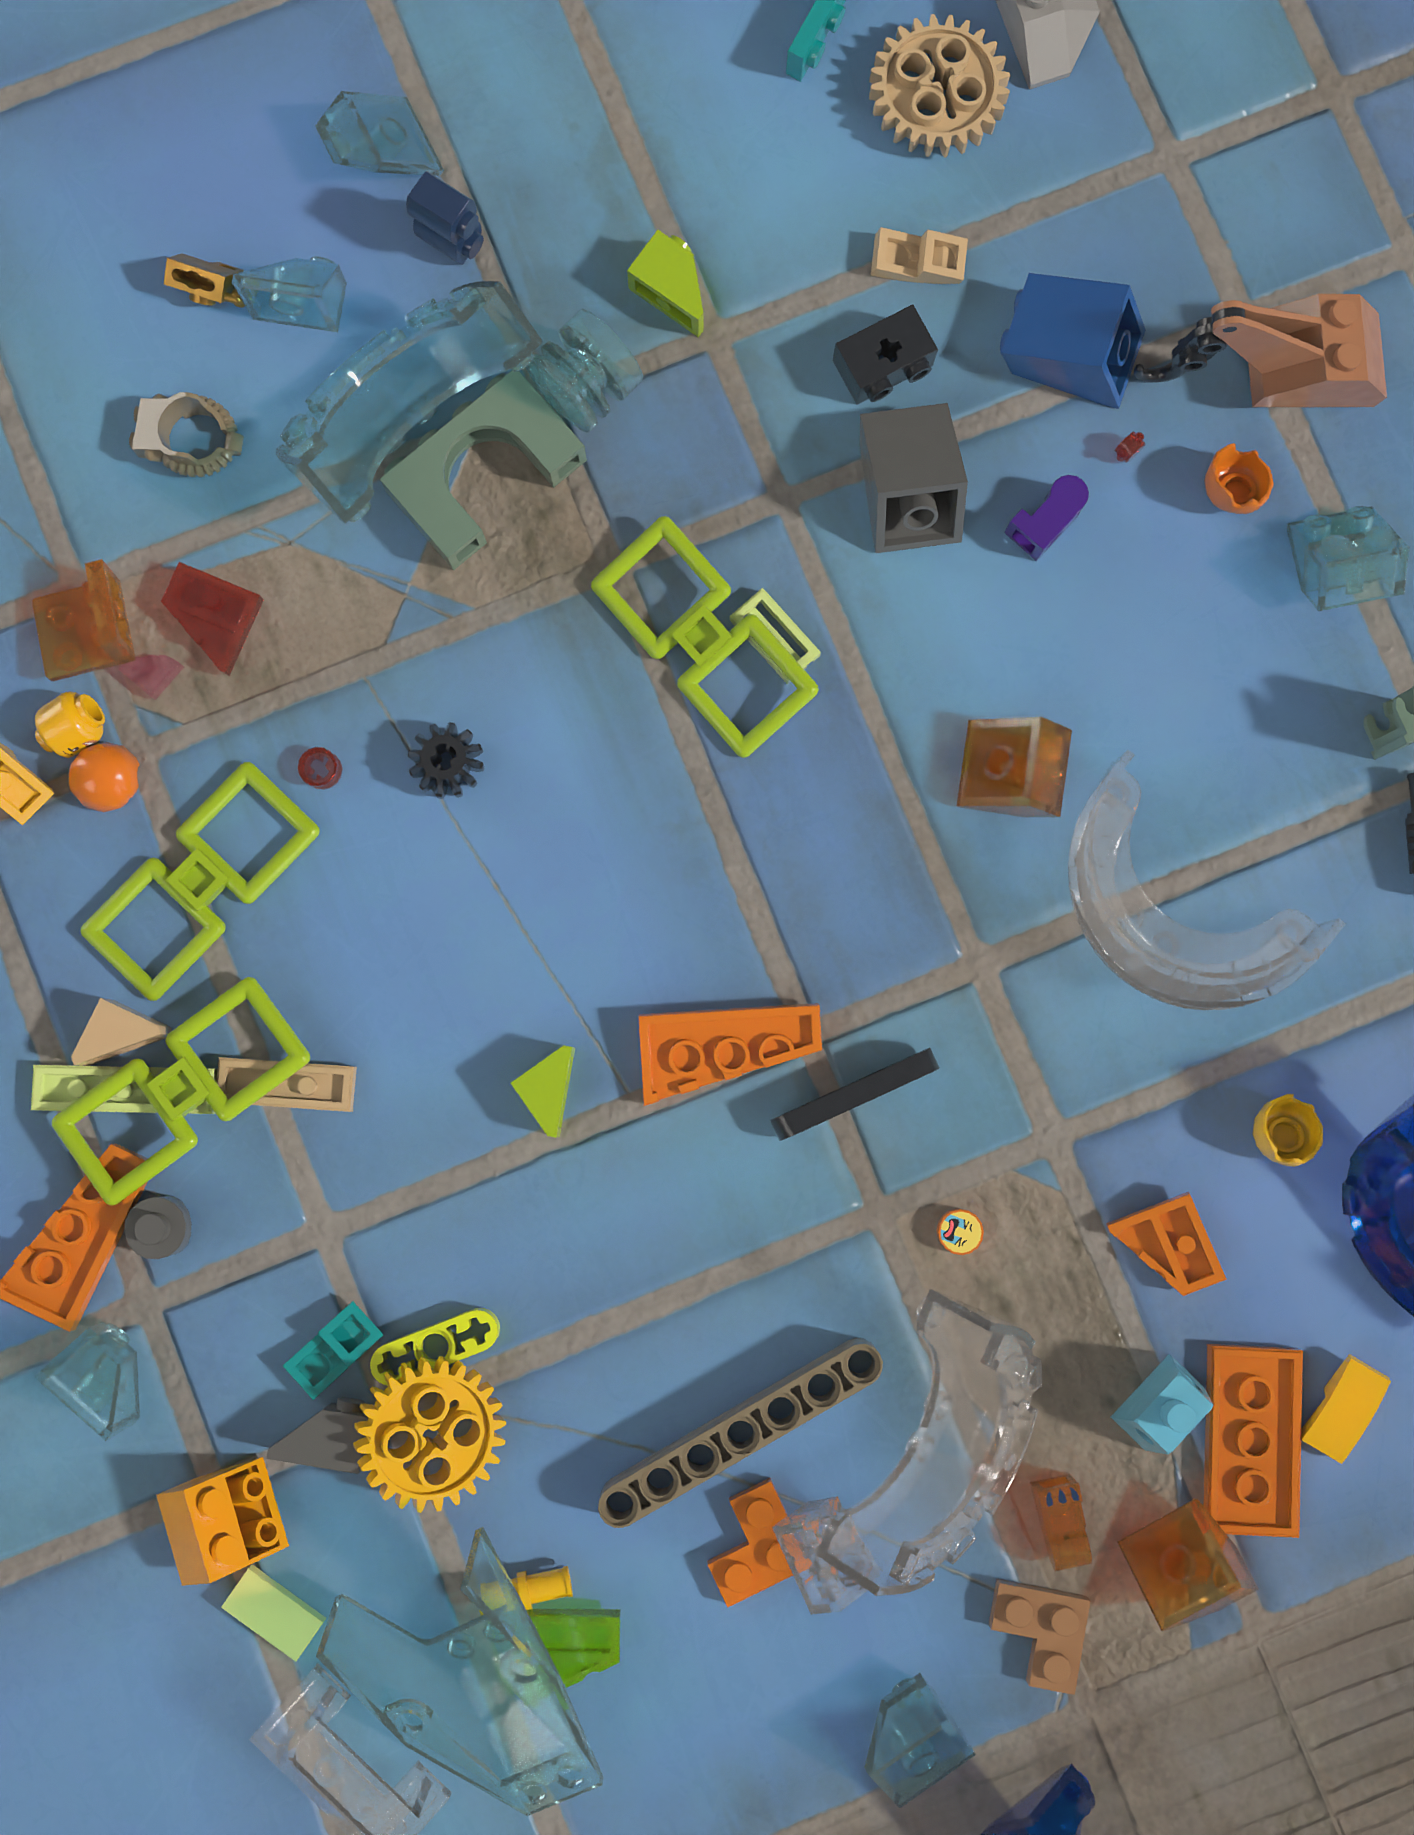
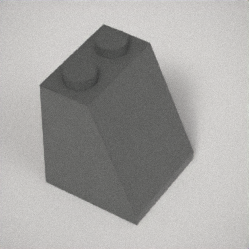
[859,403,968,553]

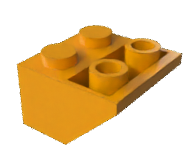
[156,1457,289,1586]

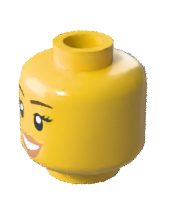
[35,691,105,758]

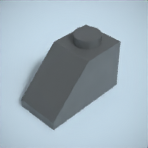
[266,1397,369,1474]

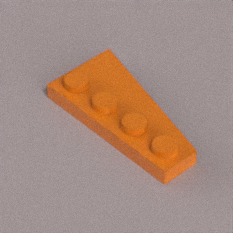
[638,1003,822,1106]

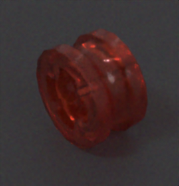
[298,747,343,790]

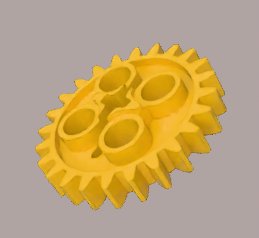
[353,1356,506,1513]

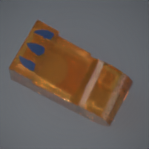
[1030,1474,1092,1572]

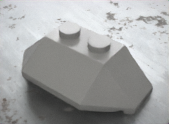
[996,0,1100,90]

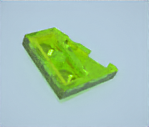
[526,1609,621,1704]

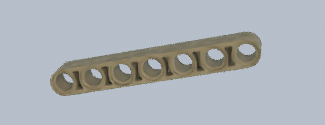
[598,1338,883,1528]

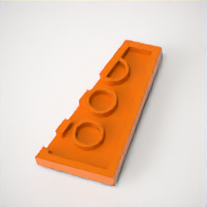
[0,1144,148,1332]

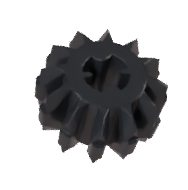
[408,722,485,799]

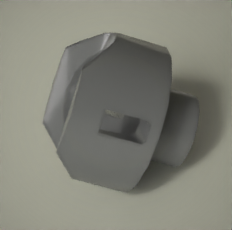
[124,1196,192,1259]

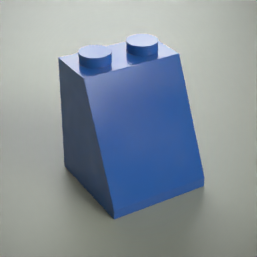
[1000,273,1146,409]

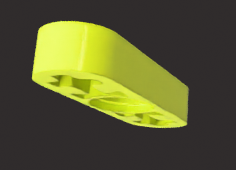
[370,1308,500,1386]

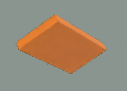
[1203,1344,1303,1538]

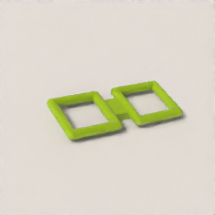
[591,516,819,758]
[80,762,320,1001]
[52,977,310,1205]

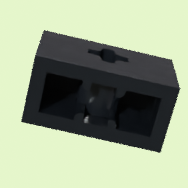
[832,304,938,405]

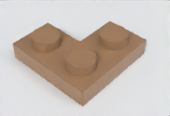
[989,1578,1091,1695]

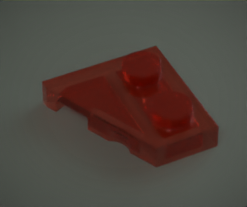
[161,562,264,676]

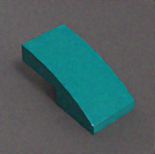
[283,1301,383,1400]

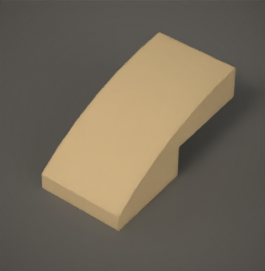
[871,227,968,284]

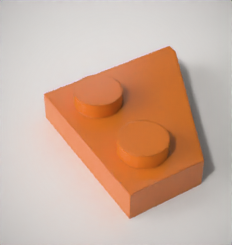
[1106,1192,1227,1296]

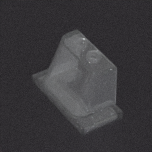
[249,1663,452,1835]

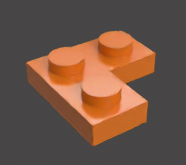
[708,1478,811,1608]

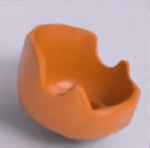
[1204,443,1274,514]
[69,742,140,812]

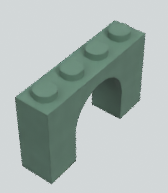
[380,367,587,570]

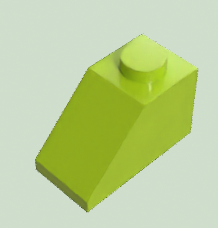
[627,230,704,338]

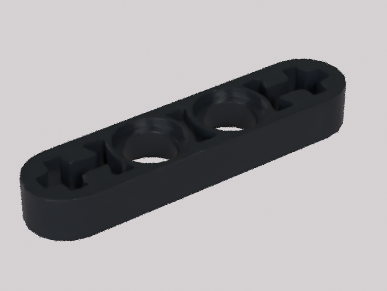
[770,1048,940,1141]

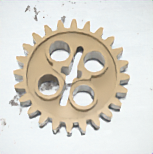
[869,14,1010,158]

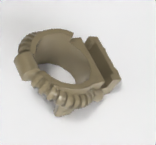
[129,392,244,477]

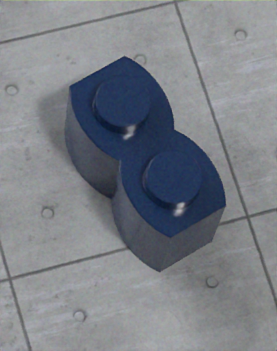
[406,171,484,265]

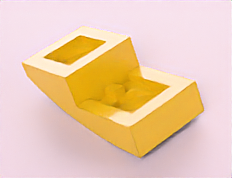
[1301,1354,1391,1464]

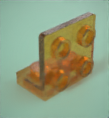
[32,559,136,681]

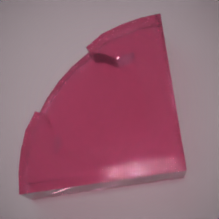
[118,655,184,700]

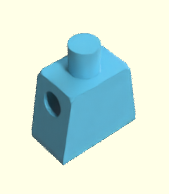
[1111,1354,1213,1454]

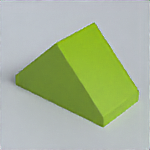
[511,1045,575,1138]

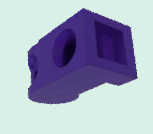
[1004,475,1089,561]

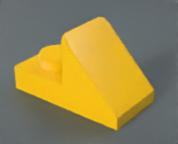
[0,743,54,825]

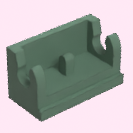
[1363,686,1414,760]

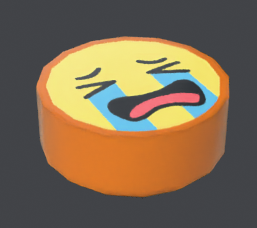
[936,1208,984,1255]

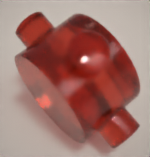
[1114,431,1146,463]

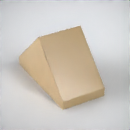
[71,998,172,1066]

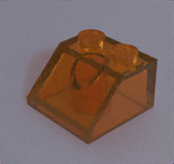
[956,717,1072,817]

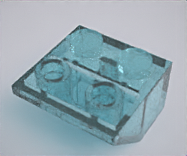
[1287,506,1410,611]

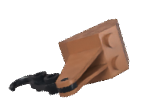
[1133,294,1387,407]

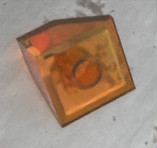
[1117,1499,1259,1631]

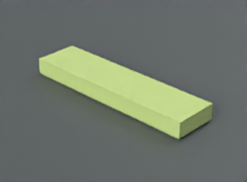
[31,1065,218,1114]

